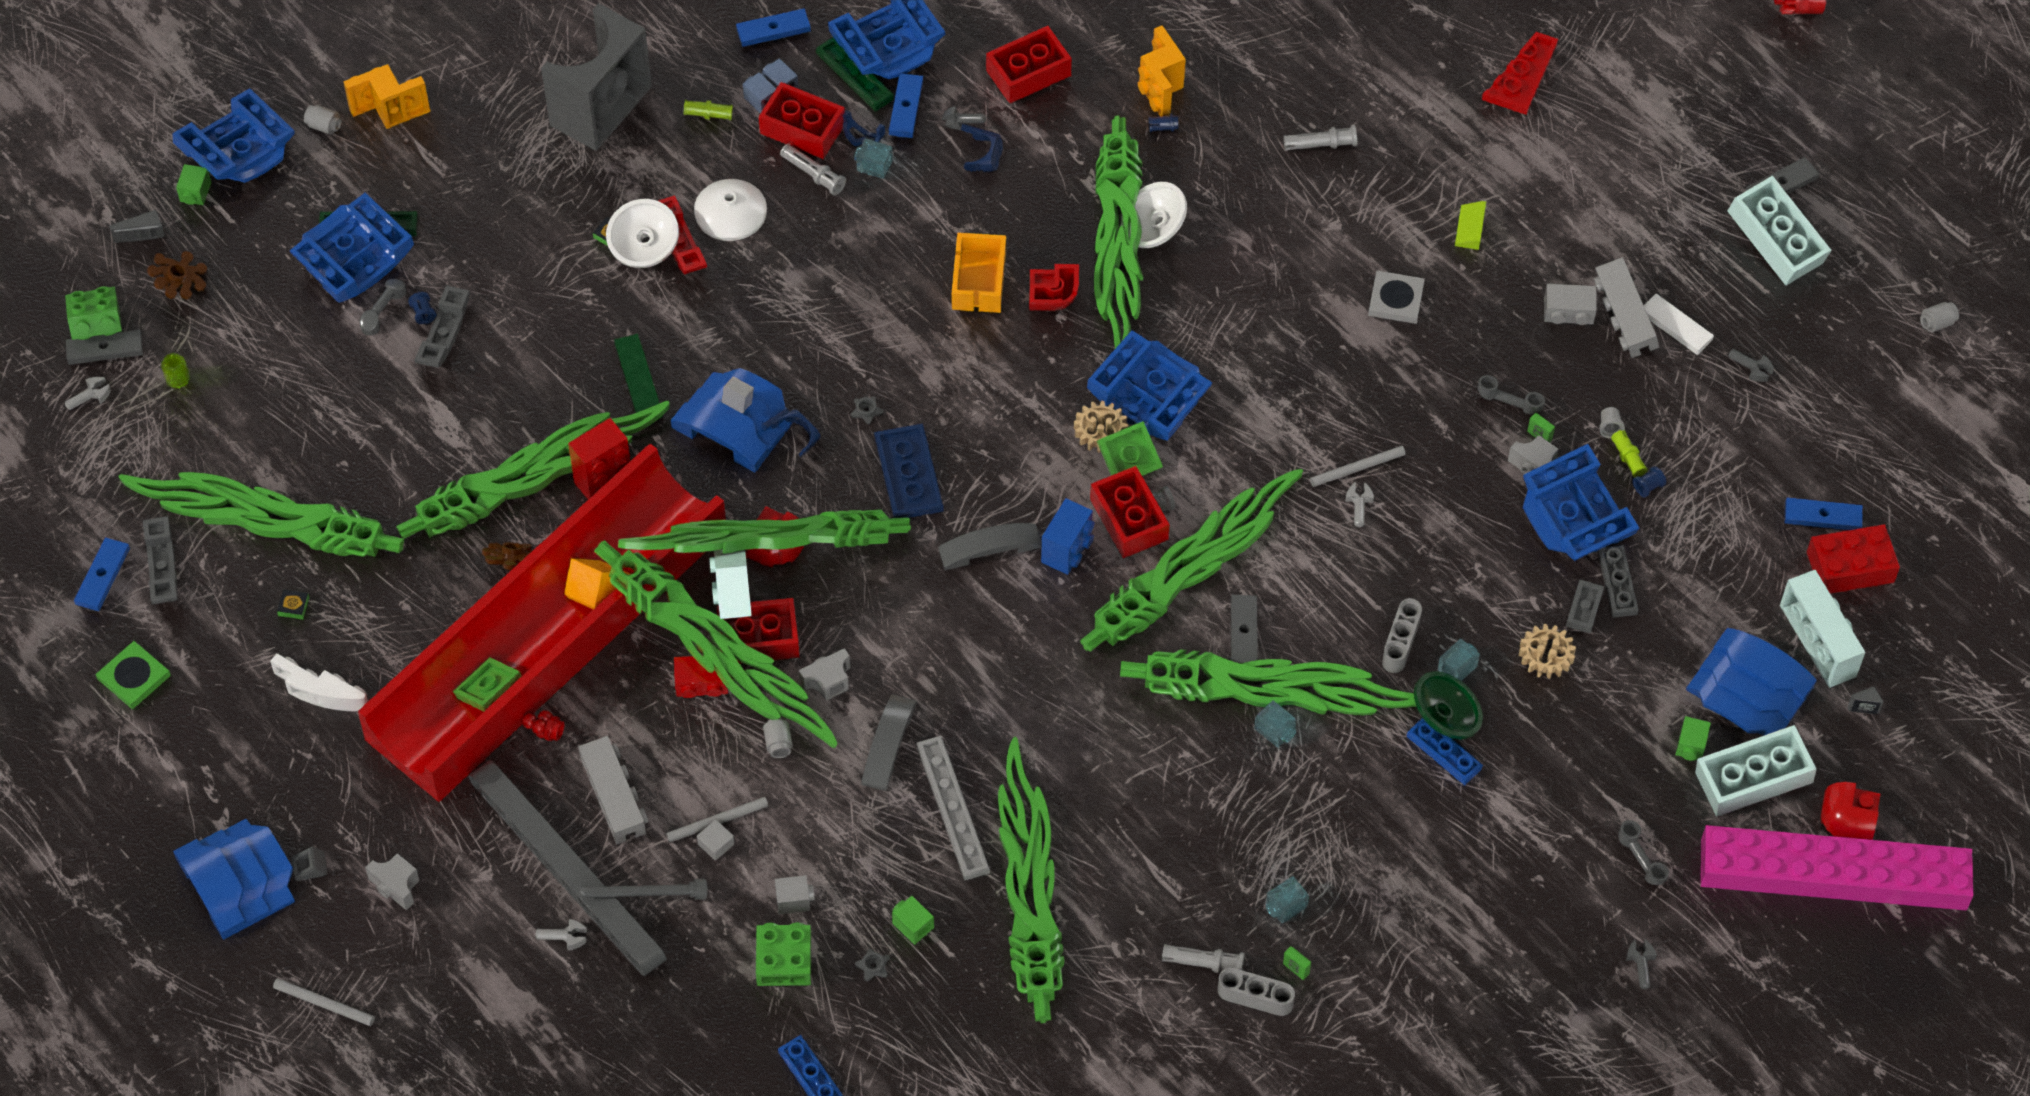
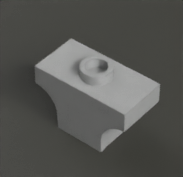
[1508,435,1558,474]
[799,648,850,701]
[365,854,419,910]

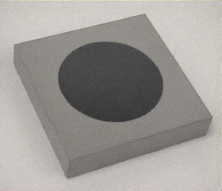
[1368,271,1425,324]

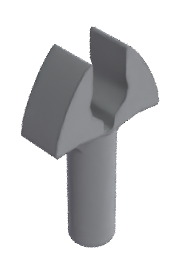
[65,377,111,410]
[1345,482,1374,527]
[535,919,587,950]

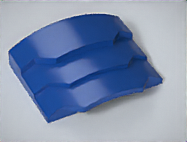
[828,0,945,79]
[172,88,295,183]
[290,193,414,303]
[1087,330,1212,441]
[671,368,793,472]
[1523,444,1639,561]
[1686,628,1817,736]
[173,819,295,940]

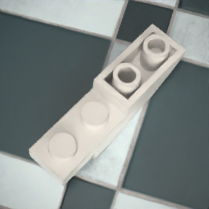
[270,653,368,711]

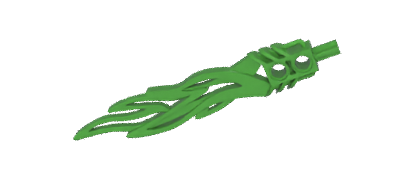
[1094,116,1143,349]
[396,401,670,539]
[1080,469,1303,652]
[119,472,404,557]
[618,510,911,554]
[594,540,837,748]
[1120,649,1416,715]
[998,737,1065,1023]

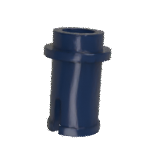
[1149,113,1178,132]

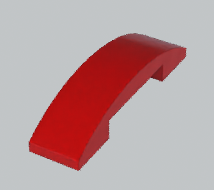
[658,195,707,275]

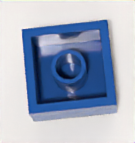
[1041,498,1095,575]

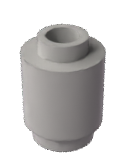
[304,105,342,135]
[1920,302,1959,332]
[763,718,793,758]

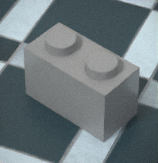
[1544,284,1596,325]

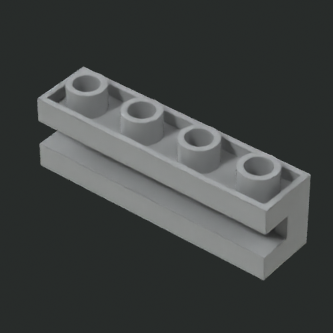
[1594,257,1659,358]
[578,736,648,845]

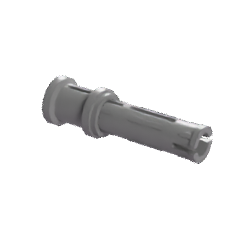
[1283,125,1357,151]
[780,143,846,196]
[1162,944,1245,973]

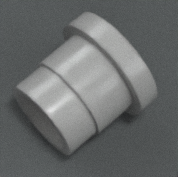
[1599,407,1625,438]

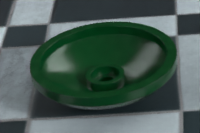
[1414,671,1483,739]

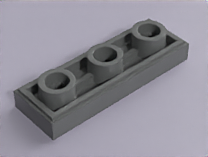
[1745,157,1819,194]
[66,330,143,365]
[1598,545,1639,618]
[1230,594,1257,664]

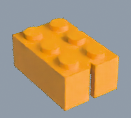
[952,233,1006,313]

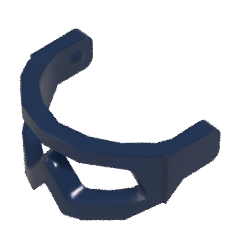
[843,110,885,150]

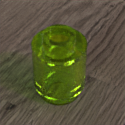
[161,353,190,388]

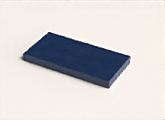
[874,423,944,518]

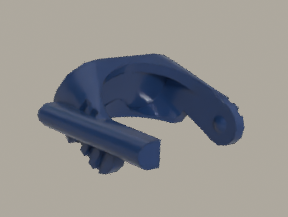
[961,123,1003,172]
[761,409,821,457]

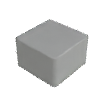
[722,377,754,413]
[697,820,734,860]

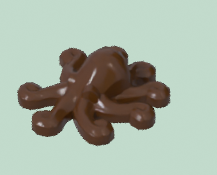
[147,251,207,300]
[482,542,534,571]

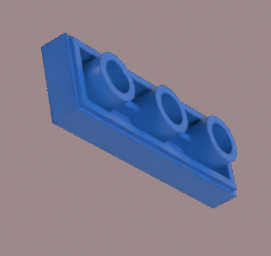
[736,9,811,47]
[889,73,923,138]
[1785,498,1863,530]
[74,537,130,611]
[1407,718,1483,786]
[778,1035,843,1096]

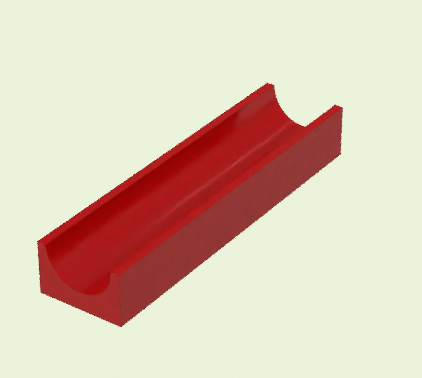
[358,444,726,802]

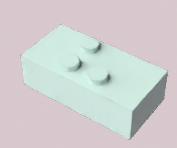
[1728,176,1831,285]
[709,549,751,619]
[1780,570,1865,688]
[1695,725,1816,817]

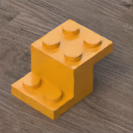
[1138,26,1186,116]
[343,64,430,129]

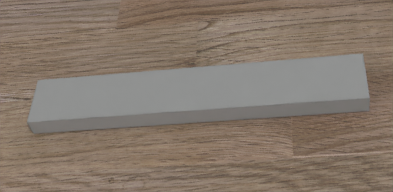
[916,736,990,881]

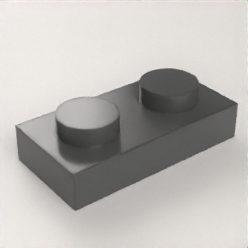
[1566,580,1604,634]

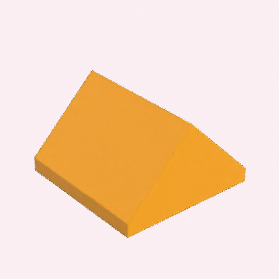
[564,558,631,610]

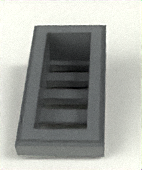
[109,210,165,243]

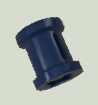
[408,292,437,324]
[1633,466,1667,498]

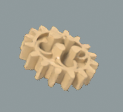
[1074,401,1128,453]
[1519,624,1576,679]

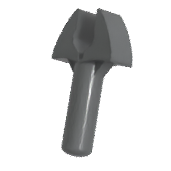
[942,107,986,131]
[1729,349,1774,382]
[1626,939,1657,989]

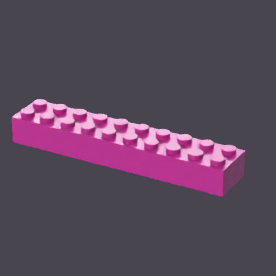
[1700,825,1973,910]

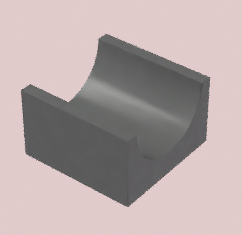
[541,3,652,151]

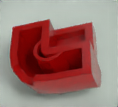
[1029,264,1079,311]
[745,506,805,567]
[1821,782,1880,840]

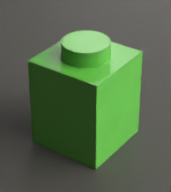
[176,164,211,205]
[1675,716,1711,761]
[892,896,934,945]

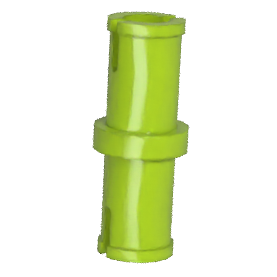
[684,100,733,120]
[1611,430,1648,478]

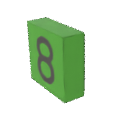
[1527,413,1555,443]
[1283,946,1311,980]

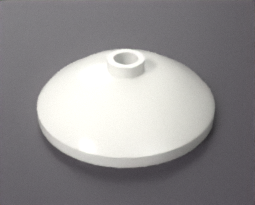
[694,179,767,241]
[1121,182,1187,248]
[606,199,679,268]

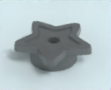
[851,396,883,425]
[855,949,889,981]

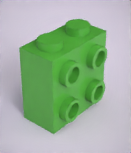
[65,286,122,340]
[756,922,811,986]

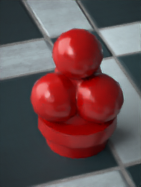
[522,710,565,742]

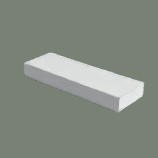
[1644,294,1714,355]

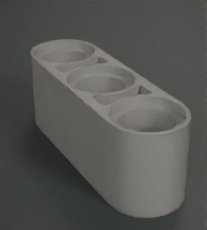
[1382,598,1422,673]
[1217,968,1295,1016]

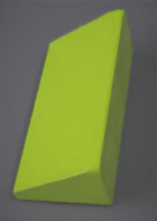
[1455,201,1486,250]

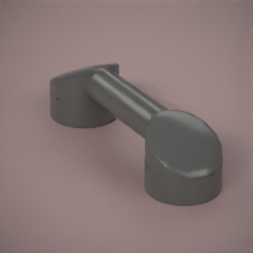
[360,279,407,336]
[1477,375,1545,414]
[1618,820,1669,885]

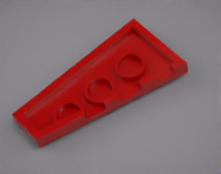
[1482,32,1558,115]

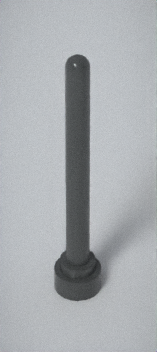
[578,878,707,900]

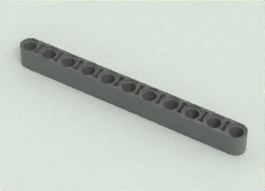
[468,760,666,976]

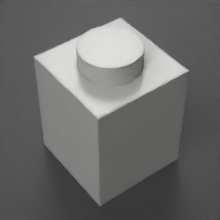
[775,875,815,914]

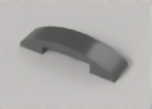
[415,286,470,368]
[143,516,178,604]
[938,523,1042,570]
[861,694,917,791]

